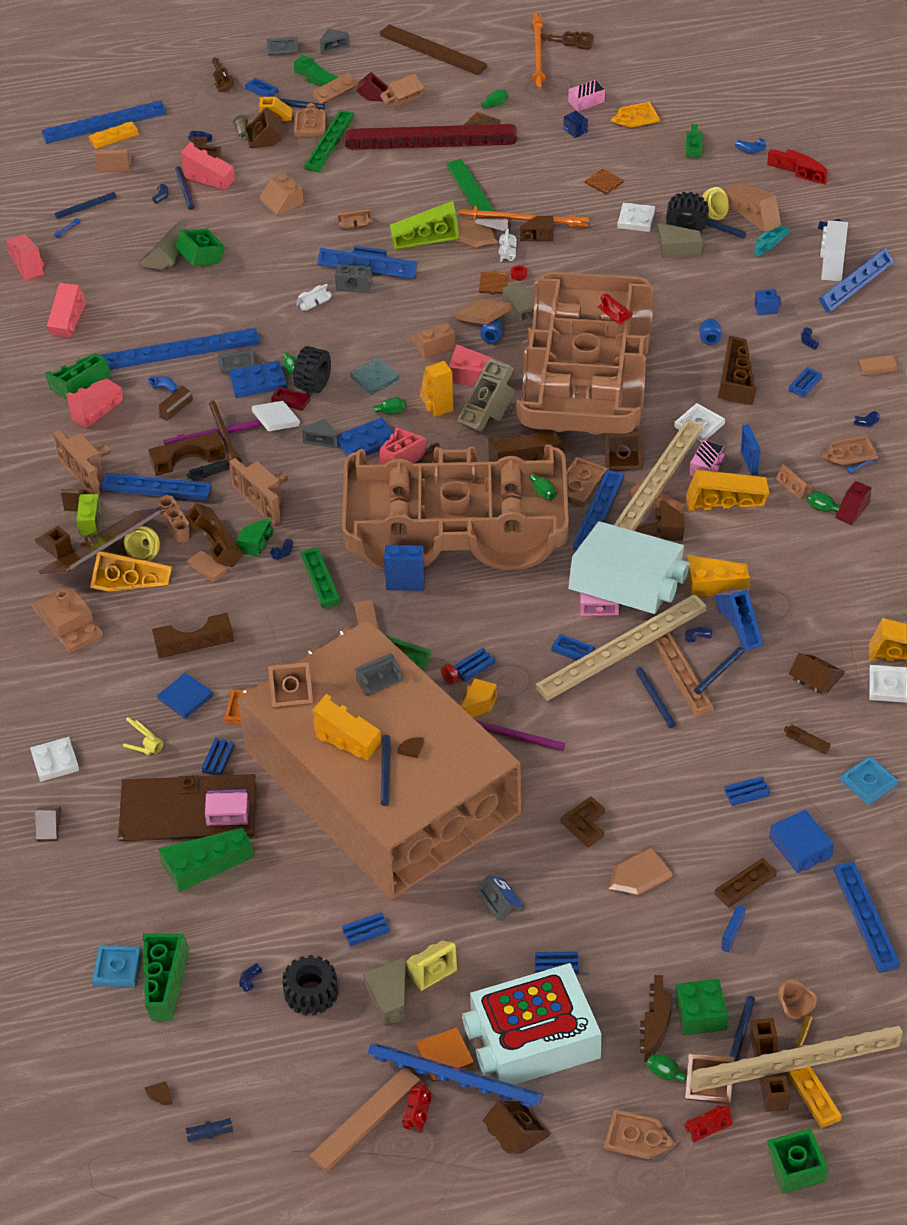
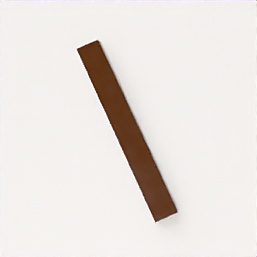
[380,24,487,75]

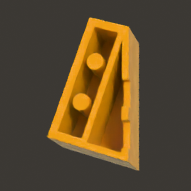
[420,361,454,417]
[687,555,750,598]
[313,693,381,761]

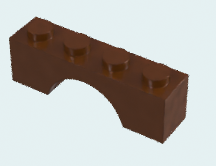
[148,431,225,476]
[185,503,243,568]
[152,613,234,658]
[750,1018,790,1112]

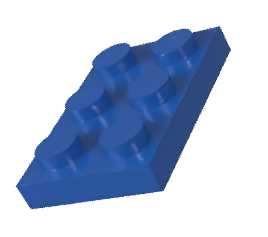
[228,361,287,398]
[337,417,394,456]

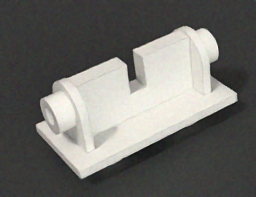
[498,229,517,262]
[296,284,332,311]

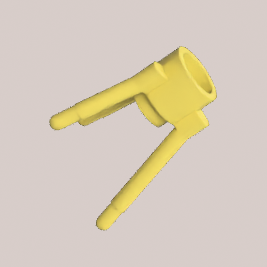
[123,717,164,756]

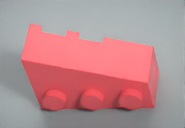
[181,142,235,190]
[6,234,45,280]
[47,283,86,338]
[449,344,504,386]
[66,379,124,429]
[379,427,426,464]

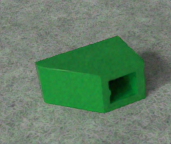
[236,518,274,557]

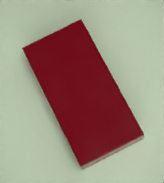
[271,386,311,411]

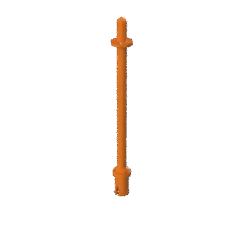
[532,13,546,88]
[458,206,589,228]

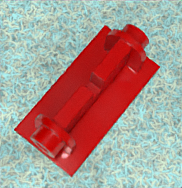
[598,293,633,325]
[402,1082,432,1133]
[684,1105,733,1143]

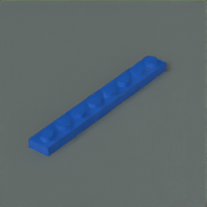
[41,101,166,144]
[368,1043,544,1107]

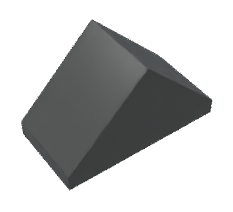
[320,29,350,54]
[302,419,338,448]

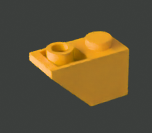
[259,97,293,122]
[460,678,497,717]

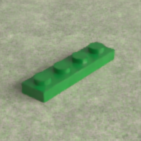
[300,547,340,609]

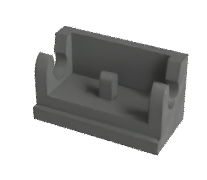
[355,653,403,696]

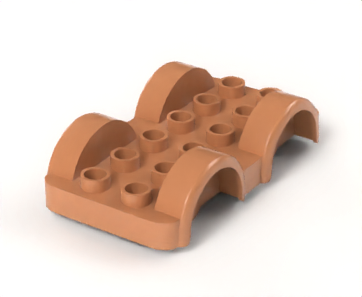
[516,272,654,435]
[342,444,569,572]

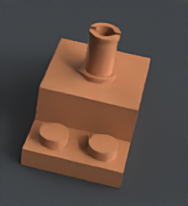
[53,429,111,496]
[229,458,288,527]
[32,587,104,654]

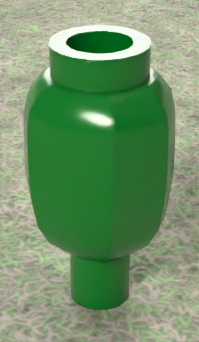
[481,89,509,109]
[283,353,297,376]
[374,397,407,415]
[529,474,557,501]
[807,491,840,512]
[646,1054,687,1083]

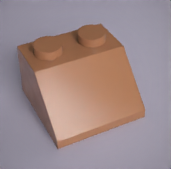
[259,172,304,216]
[410,322,456,359]

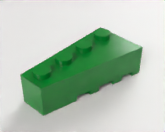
[158,828,254,892]
[142,933,190,1021]

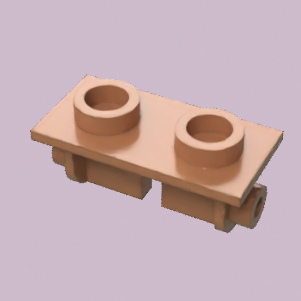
[338,209,372,229]
[776,464,812,499]

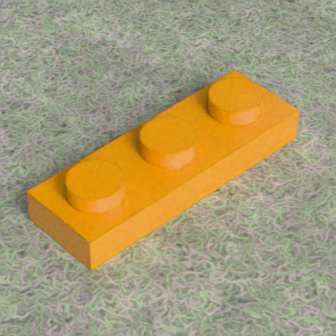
[89,121,139,149]
[788,1066,842,1129]

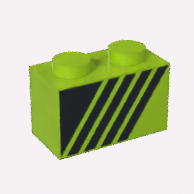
[76,494,101,536]

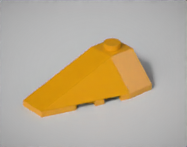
[90,550,172,592]

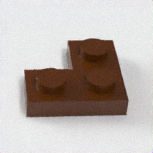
[190,137,221,158]
[561,796,605,848]

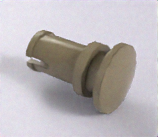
[233,115,248,140]

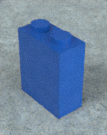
[384,545,425,591]
[769,809,834,873]

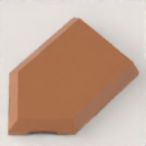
[294,103,326,137]
[455,217,499,248]
[820,435,878,466]
[608,848,673,896]
[603,1109,675,1160]

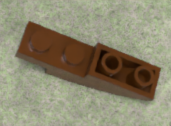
[640,975,672,1062]

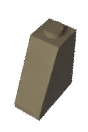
[657,223,705,258]
[503,283,534,325]
[363,958,406,1025]

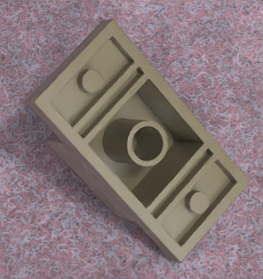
[457,358,516,432]

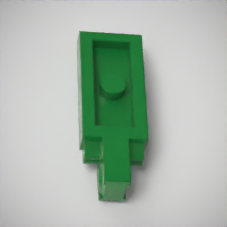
[686,124,702,158]

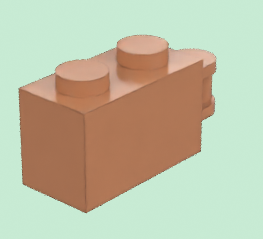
[380,73,424,107]

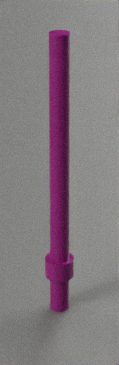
[163,419,264,445]
[472,717,565,751]

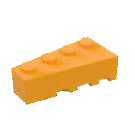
[685,470,769,511]
[869,618,907,663]

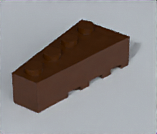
[718,336,756,405]
[488,430,563,462]

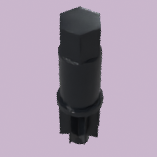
[186,460,230,481]

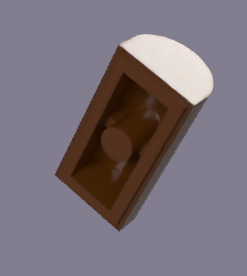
[159,386,193,421]

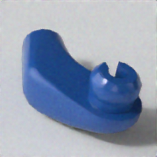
[735,138,766,154]
[148,376,179,394]

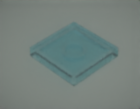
[350,358,399,395]

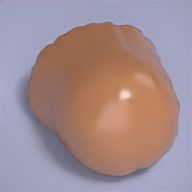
[777,979,817,1020]

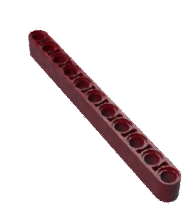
[345,124,517,150]

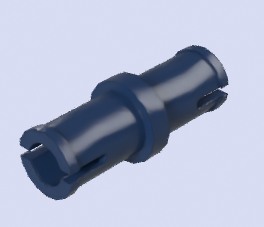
[186,1118,233,1142]

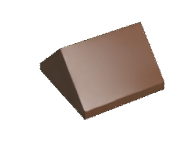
[95,150,132,172]
[268,662,313,707]
[685,1053,734,1103]

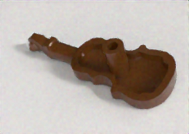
[541,31,594,50]
[212,57,234,92]

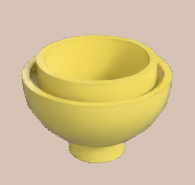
[702,187,729,220]
[124,526,160,561]

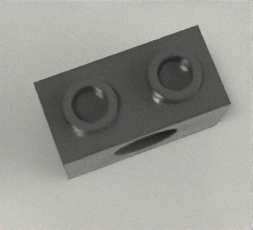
[335,264,372,293]

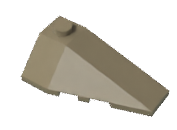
[138,219,185,270]

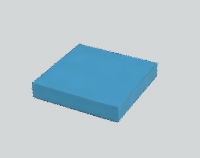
[840,756,899,805]
[92,945,142,987]

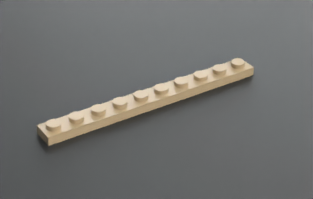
[614,419,703,531]
[536,594,706,701]
[690,1026,903,1092]

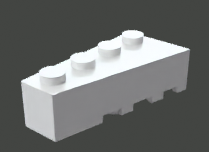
[820,220,848,281]

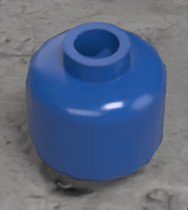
[480,319,504,344]
[699,319,722,345]

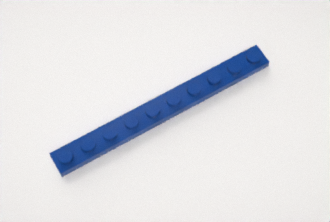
[100,328,259,370]

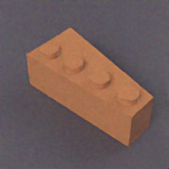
[723,182,781,232]

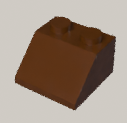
[246,107,284,148]
[604,433,642,470]
[789,653,845,694]
[482,1101,551,1154]

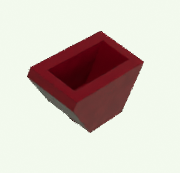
[356,72,388,102]
[836,481,872,525]

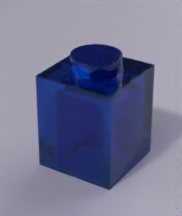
[564,111,588,138]

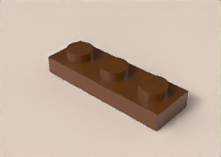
[715,858,777,908]

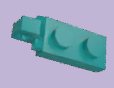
[754,226,789,257]

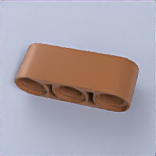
[158,495,191,543]

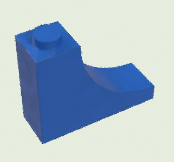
[714,589,763,651]

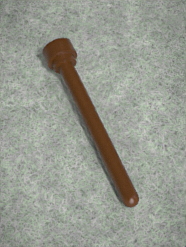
[209,400,242,466]

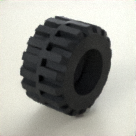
[666,192,709,233]
[293,346,331,393]
[282,955,338,1016]

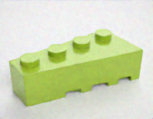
[390,201,459,250]

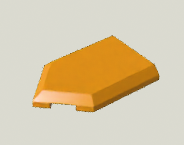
[611,102,660,128]

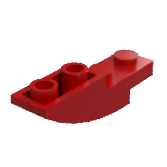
[767,149,828,185]

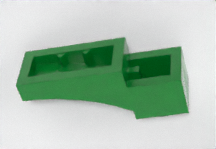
[294,55,339,87]

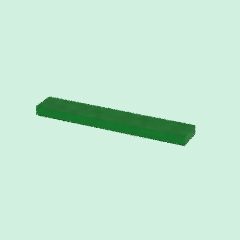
[304,110,354,173]
[446,159,495,218]

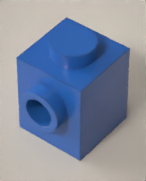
[754,289,781,315]

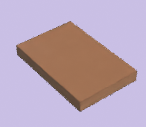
[454,299,512,325]
[566,457,609,507]

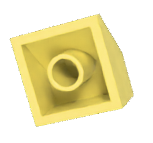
[406,941,457,991]

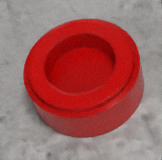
[510,265,527,281]
[440,664,458,684]

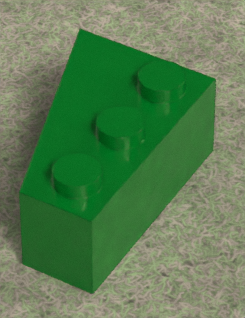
[45,353,111,399]

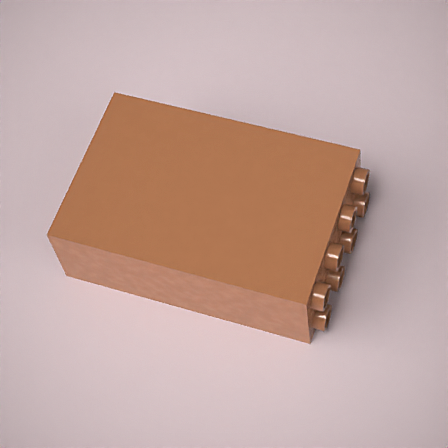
[238,619,521,900]

